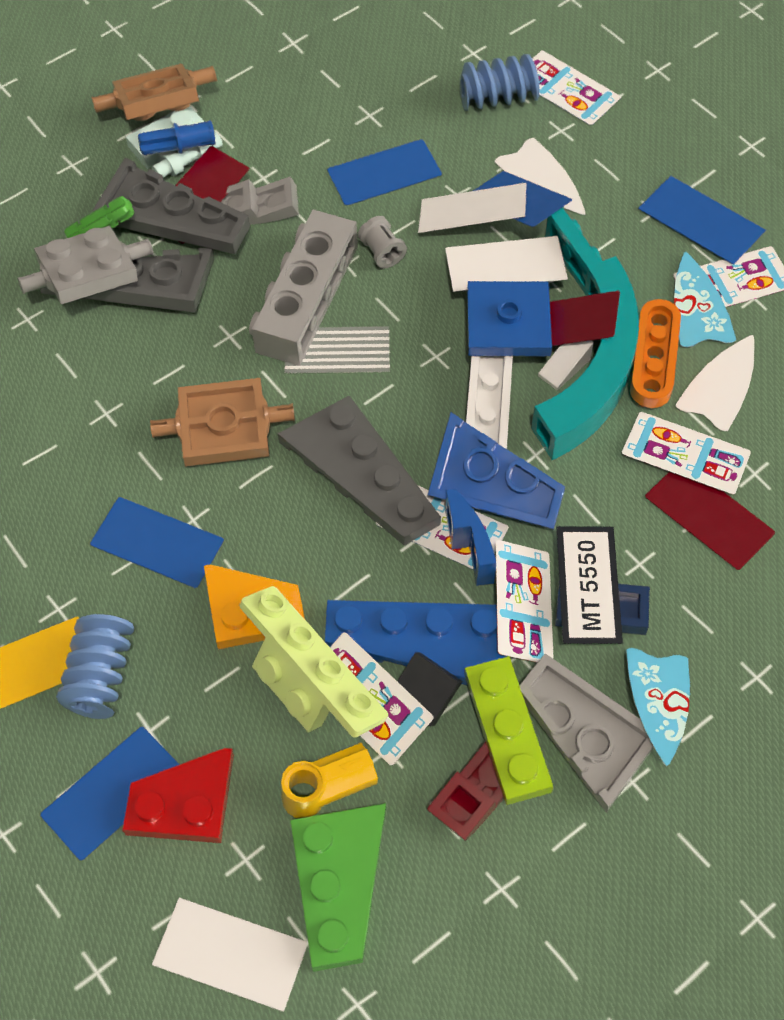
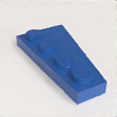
[325,600,507,686]

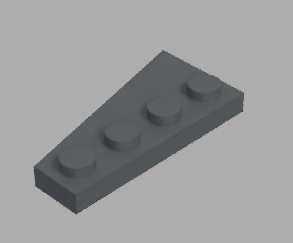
[92,157,250,254]
[278,396,441,546]

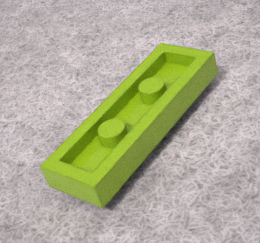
[464,656,554,805]

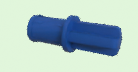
[138,120,216,155]

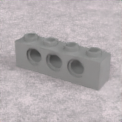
[249,210,358,366]

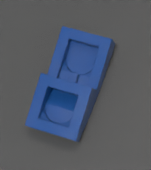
[445,489,497,586]

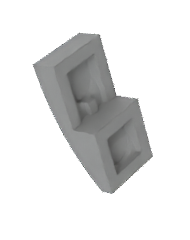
[221,177,299,225]

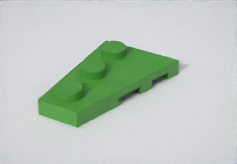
[290,803,386,972]

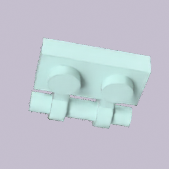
[126,106,223,178]

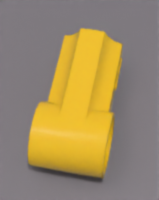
[281,743,378,818]

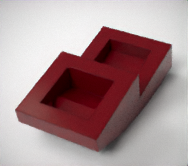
[427,742,504,841]

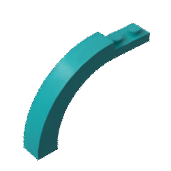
[531,207,639,460]

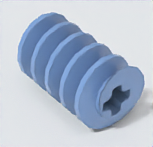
[460,54,540,111]
[56,614,134,719]

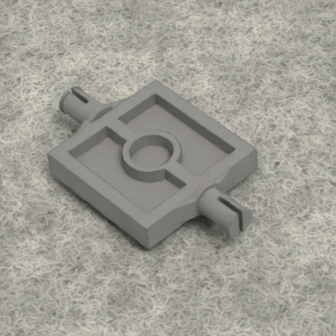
[17,226,153,304]

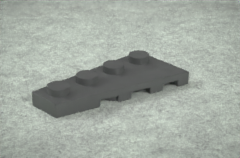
[40,248,214,312]

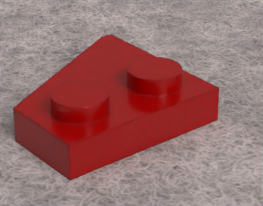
[122,748,234,843]

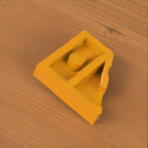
[204,565,305,650]

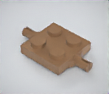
[92,63,217,121]
[150,378,295,467]

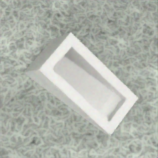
[538,340,594,391]

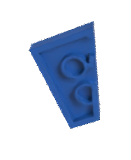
[428,412,565,530]

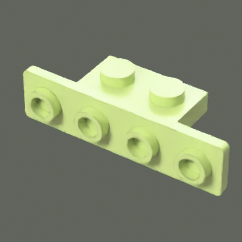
[239,586,388,737]

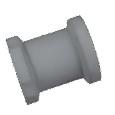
[358,216,407,268]

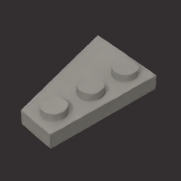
[519,653,654,813]

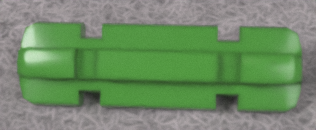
[64,196,134,238]

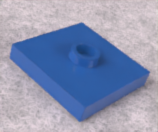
[467,281,552,356]

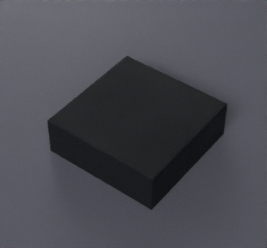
[397,652,463,727]

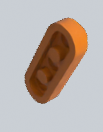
[630,299,681,408]

